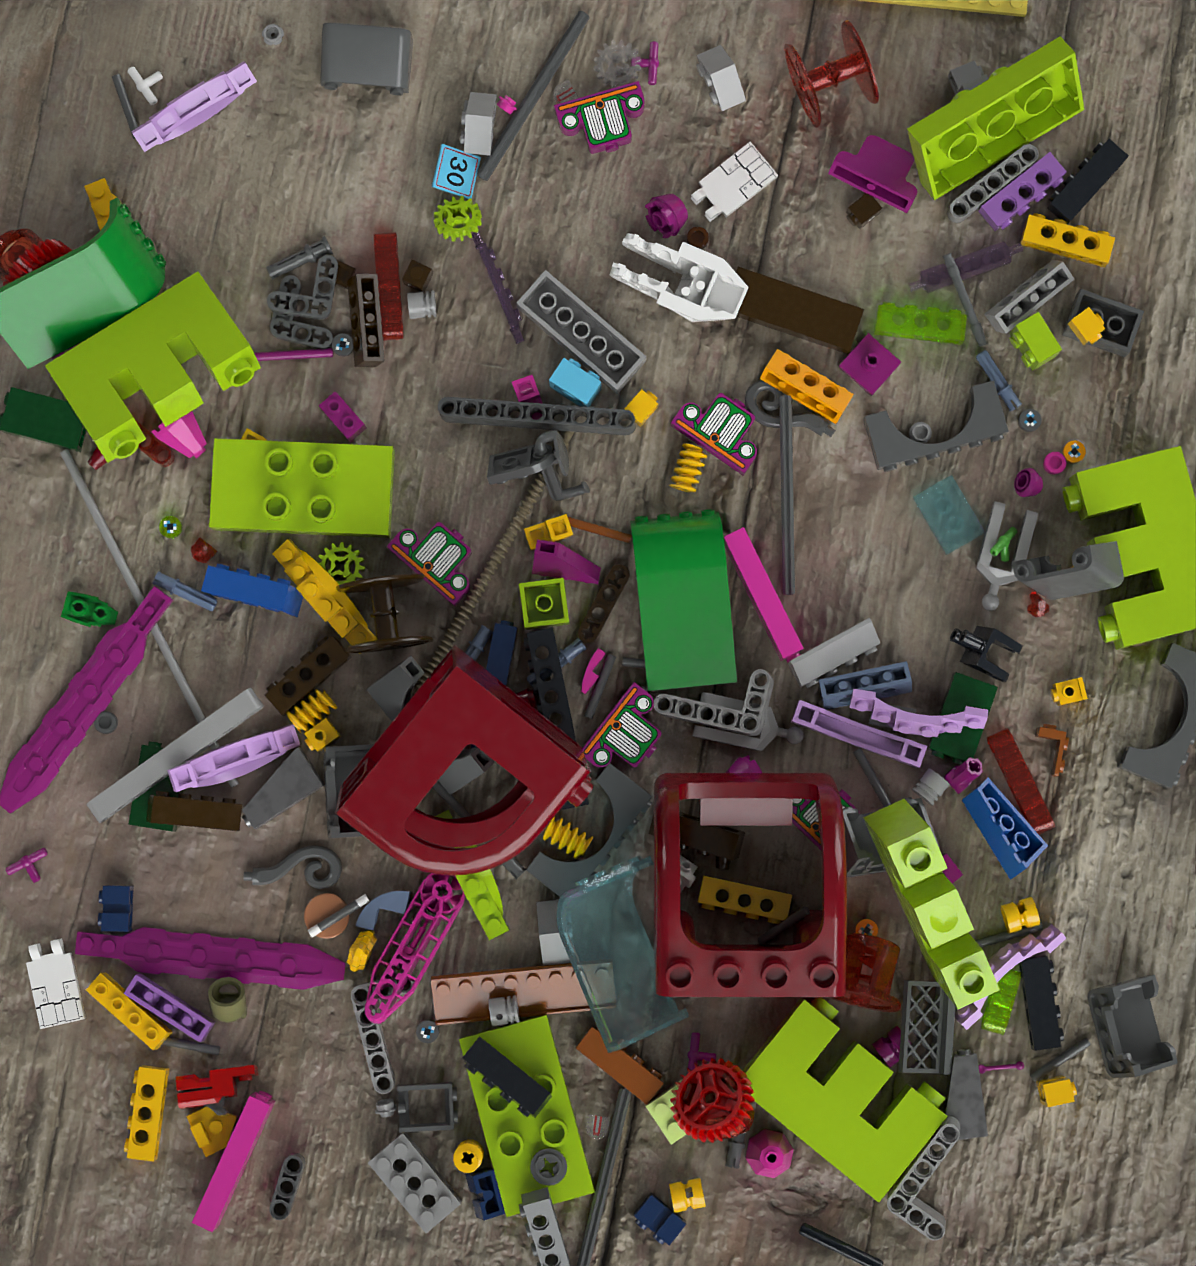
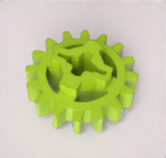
[434,196,482,242]
[318,542,365,585]

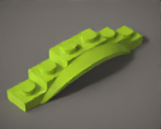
[435,810,509,940]

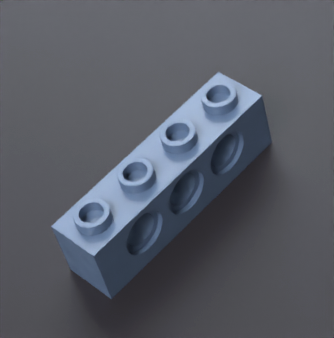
[819,661,912,710]

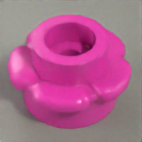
[496,95,517,115]

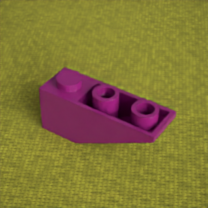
[532,539,601,584]

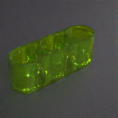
[981,969,1021,1035]

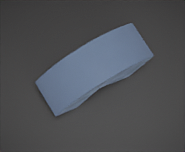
[356,891,411,930]

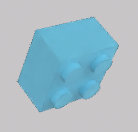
[549,358,602,407]

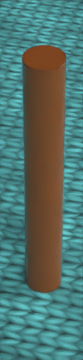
[568,517,632,543]

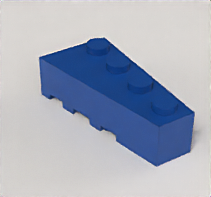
[201,563,303,617]
[962,777,1048,880]

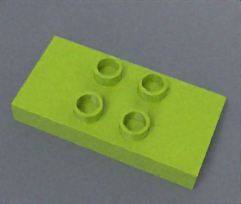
[907,36,1085,200]
[209,438,395,538]
[459,1014,595,1217]

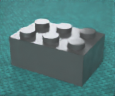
[1062,289,1144,357]

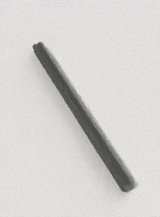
[477,11,590,181]
[779,395,795,595]
[577,1087,631,1266]

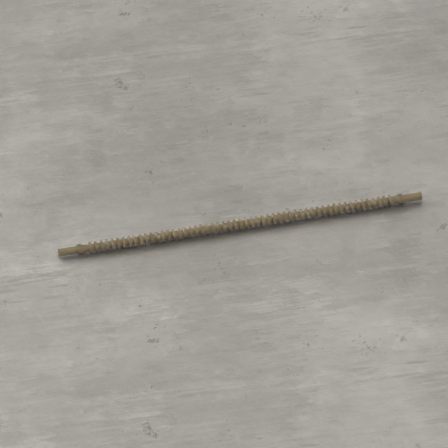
[413,431,574,695]

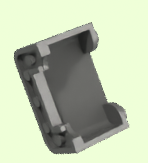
[320,23,413,96]
[1012,541,1124,600]
[323,744,374,838]
[843,797,939,877]
[1088,975,1178,1078]

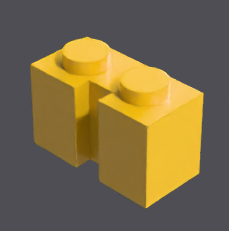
[1036,1075,1077,1107]

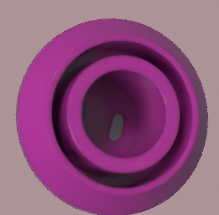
[1014,468,1043,497]

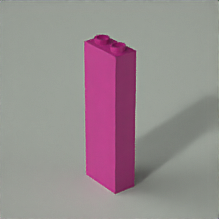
[724,527,804,663]
[192,1090,276,1232]

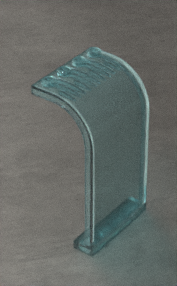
[557,855,689,1053]

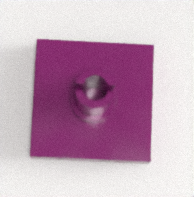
[839,333,901,396]

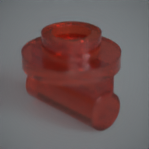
[191,537,218,563]
[1027,592,1050,617]

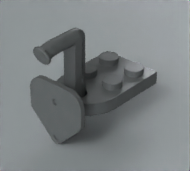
[487,430,590,501]

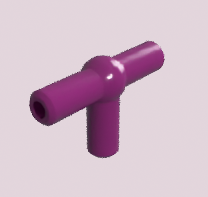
[631,41,659,85]
[5,848,48,883]
[687,1032,717,1074]

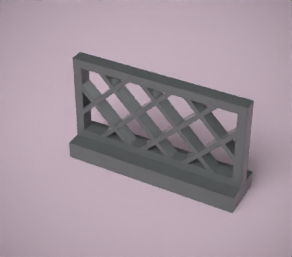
[898,980,955,1075]

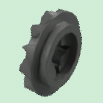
[530,1148,567,1186]

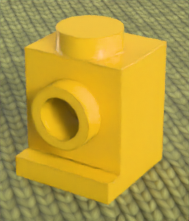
[1051,677,1088,706]

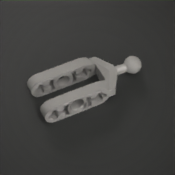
[976,501,1038,611]
[692,692,803,751]

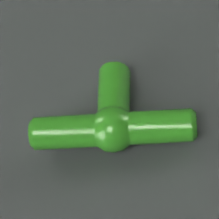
[990,527,1018,562]

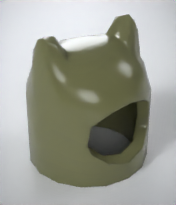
[208,977,247,1023]

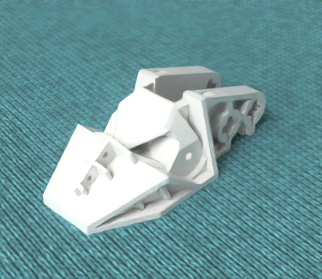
[609,233,748,322]

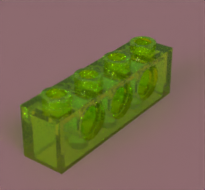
[874,302,967,345]

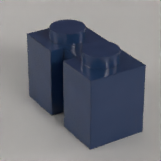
[98,885,134,932]
[465,1167,505,1221]
[634,1193,687,1246]

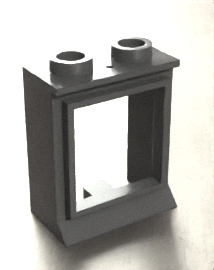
[397,1082,458,1133]

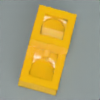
[523,514,573,551]

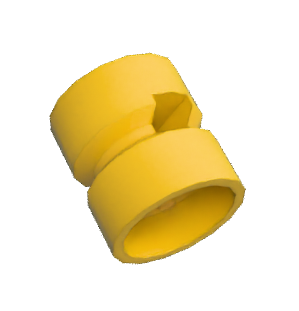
[1000,897,1040,934]
[669,1178,706,1213]

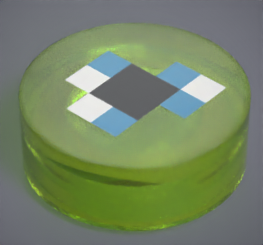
[159,516,182,539]

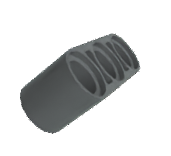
[269,1153,306,1220]

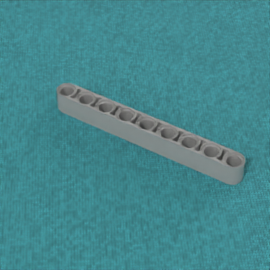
[86,688,264,823]

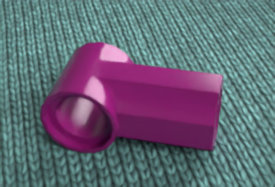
[943,757,983,794]

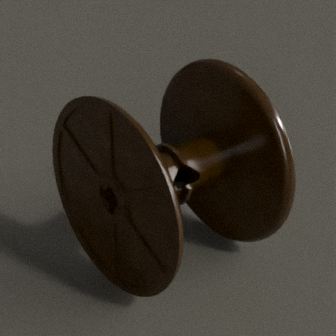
[336,574,433,654]

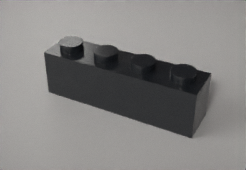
[1047,139,1129,225]
[1018,956,1064,1051]
[462,1036,552,1118]

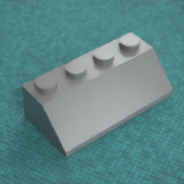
[788,618,880,688]

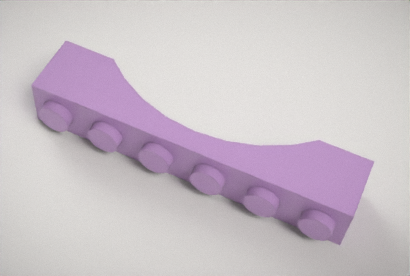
[791,700,927,768]

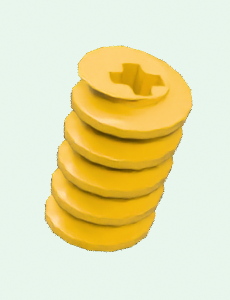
[669,443,708,493]
[286,689,338,734]
[543,816,594,859]
[453,1139,484,1173]

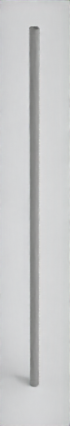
[60,449,239,788]

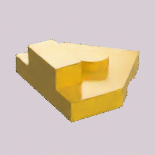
[186,1107,238,1157]

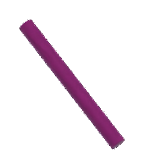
[254,348,333,361]

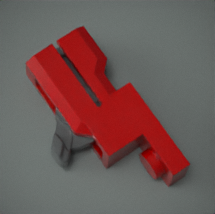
[176,1065,258,1116]

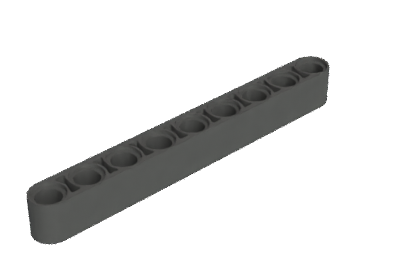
[438,397,636,436]

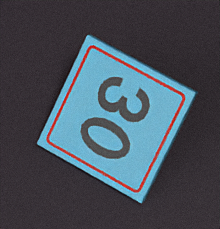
[432,144,481,199]

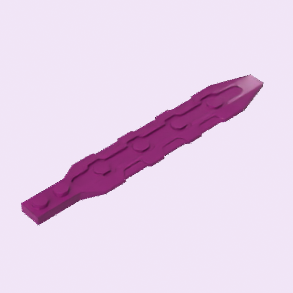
[0,586,173,814]
[75,927,346,990]

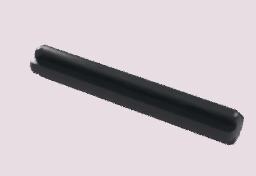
[799,1223,883,1266]

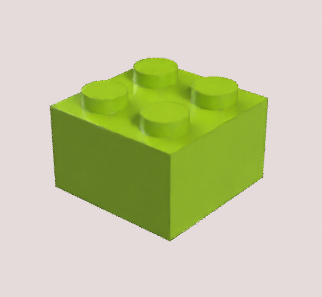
[1009,312,1062,371]
[519,578,570,630]

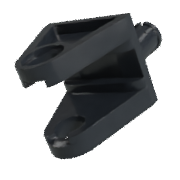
[950,626,1023,683]

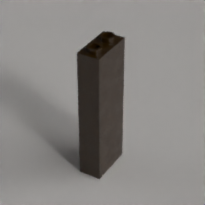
[736,266,864,354]

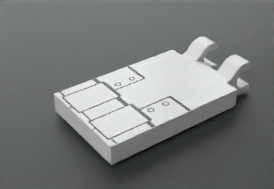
[691,141,778,222]
[26,938,86,1029]

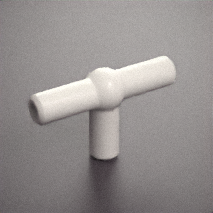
[128,67,163,105]

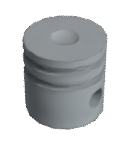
[407,290,437,319]
[912,768,950,806]
[489,995,520,1026]

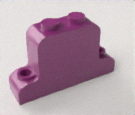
[828,135,918,213]

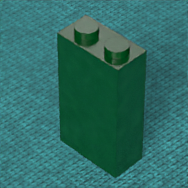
[0,387,87,453]
[927,672,998,765]
[128,741,183,832]

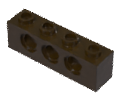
[347,274,385,367]
[265,636,352,716]

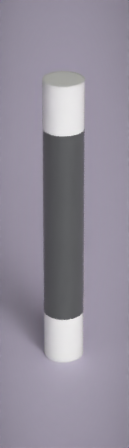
[308,894,370,937]

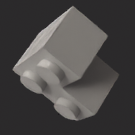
[696,45,746,111]
[948,60,988,95]
[460,92,497,155]
[536,899,574,966]

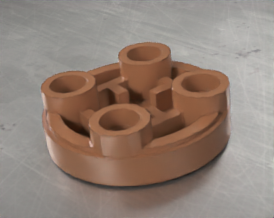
[304,893,350,939]

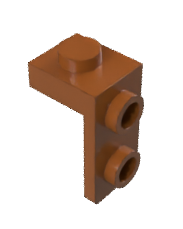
[1035,724,1069,777]

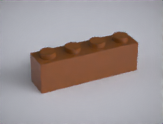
[576,1025,664,1105]

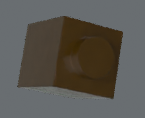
[846,193,882,229]
[402,260,433,293]

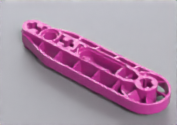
[365,873,466,1024]

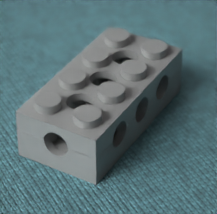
[368,1132,462,1233]

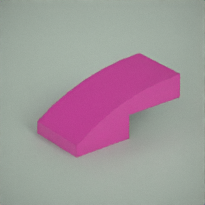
[512,375,543,420]
[581,648,606,695]

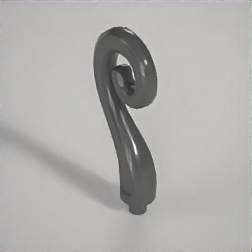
[745,380,836,437]
[244,845,342,889]

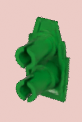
[61,591,118,627]

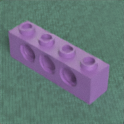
[978,152,1067,231]
[124,973,216,1043]

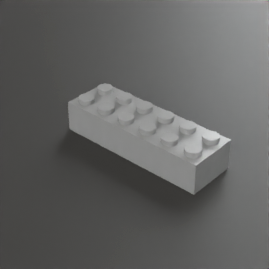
[516,270,647,394]

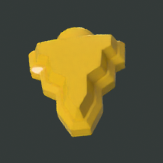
[347,929,377,972]

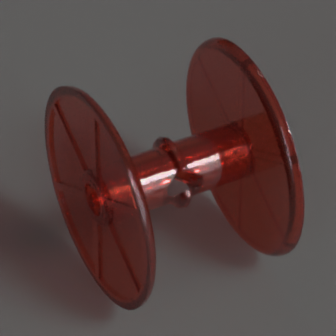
[784,20,879,128]

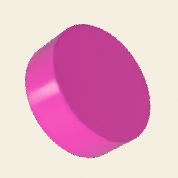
[1043,452,1066,475]

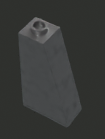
[242,747,325,829]
[943,1049,988,1140]

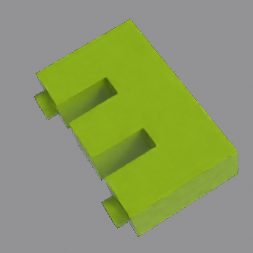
[45,271,261,463]
[1062,446,1196,650]
[863,799,1000,1010]
[734,997,948,1203]

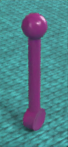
[978,1061,1024,1074]

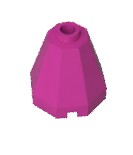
[152,411,207,459]
[745,1129,794,1178]

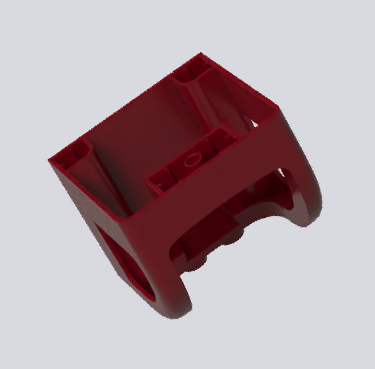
[335,645,594,875]
[653,773,847,997]

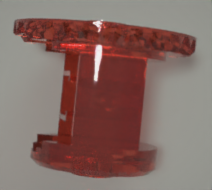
[828,933,901,1012]

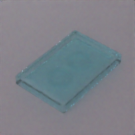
[913,475,985,555]

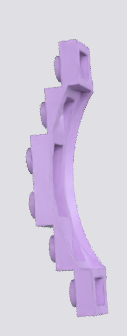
[131,61,257,152]
[850,689,988,737]
[167,724,300,792]
[955,924,1066,1030]

